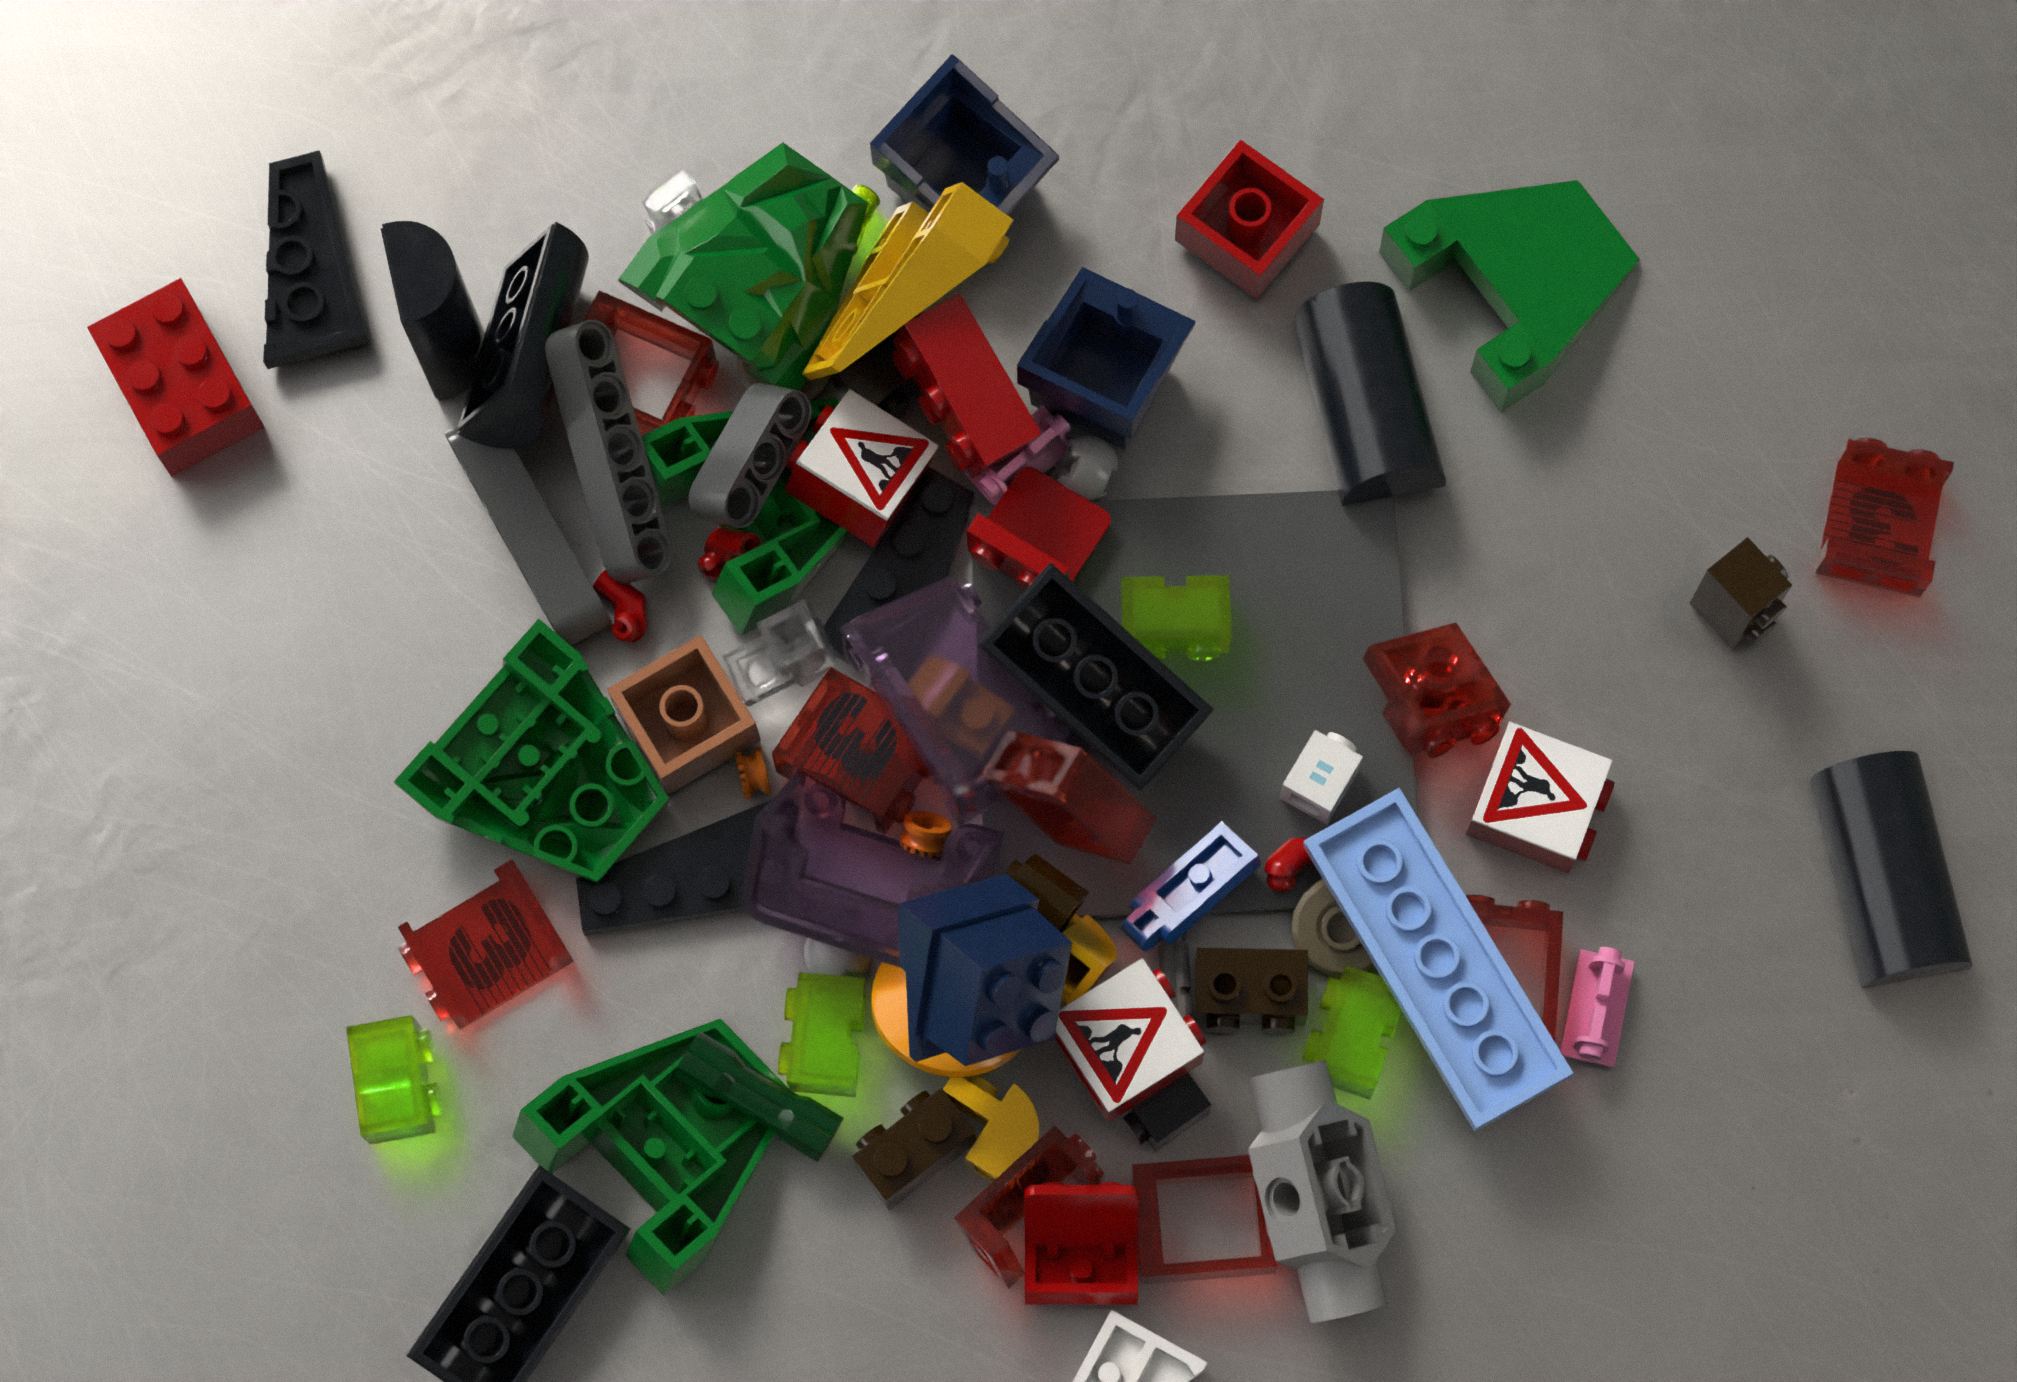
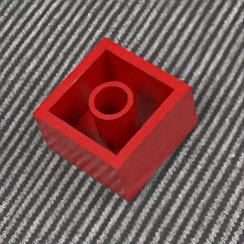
[1175,140,1324,300]

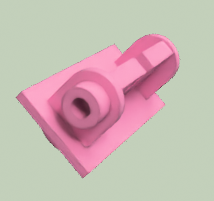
[964,406,1071,505]
[1560,947,1635,1068]

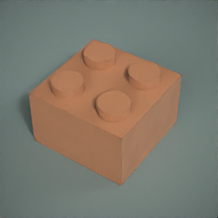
[607,634,761,795]

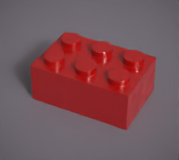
[87,278,265,477]
[891,293,1042,479]

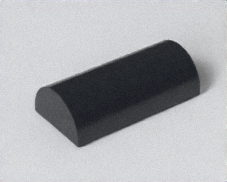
[380,221,485,401]
[457,222,589,448]
[1294,282,1446,506]
[977,562,1215,791]
[1810,751,1973,988]
[405,1165,631,1382]

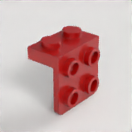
[966,466,1111,590]
[1024,1182,1139,1305]

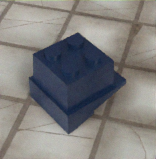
[870,54,1059,216]
[1017,267,1196,450]
[898,874,1072,1066]

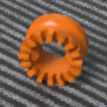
[735,746,772,800]
[900,811,952,858]

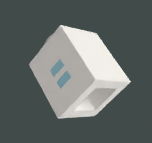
[1280,730,1363,825]

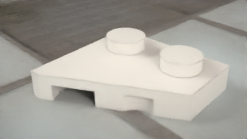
[1073,1310,1208,1382]

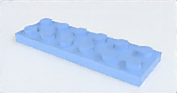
[1303,788,1574,1132]

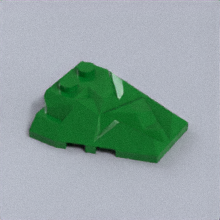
[618,142,869,391]
[394,618,669,883]

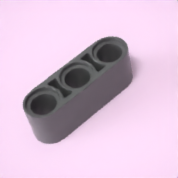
[688,383,812,528]

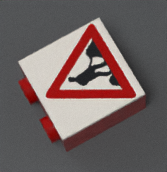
[784,389,939,548]
[1466,721,1615,873]
[1054,958,1206,1123]

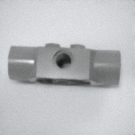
[1248,1060,1397,1323]

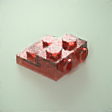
[1362,622,1511,758]

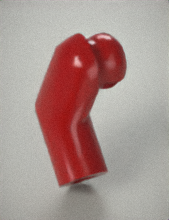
[697,527,761,580]

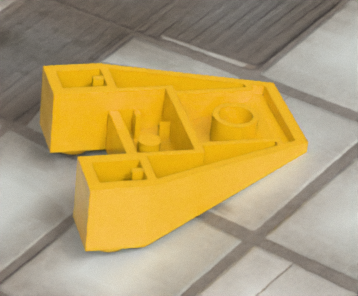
[802,182,1014,380]

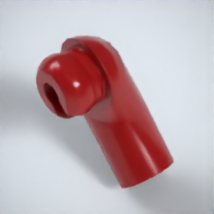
[593,570,648,642]
[1264,837,1314,892]

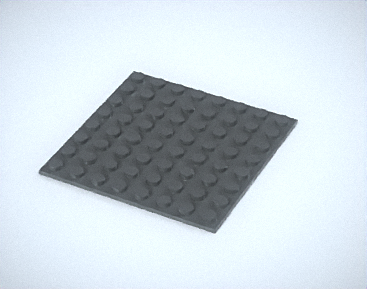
[970,490,1418,918]

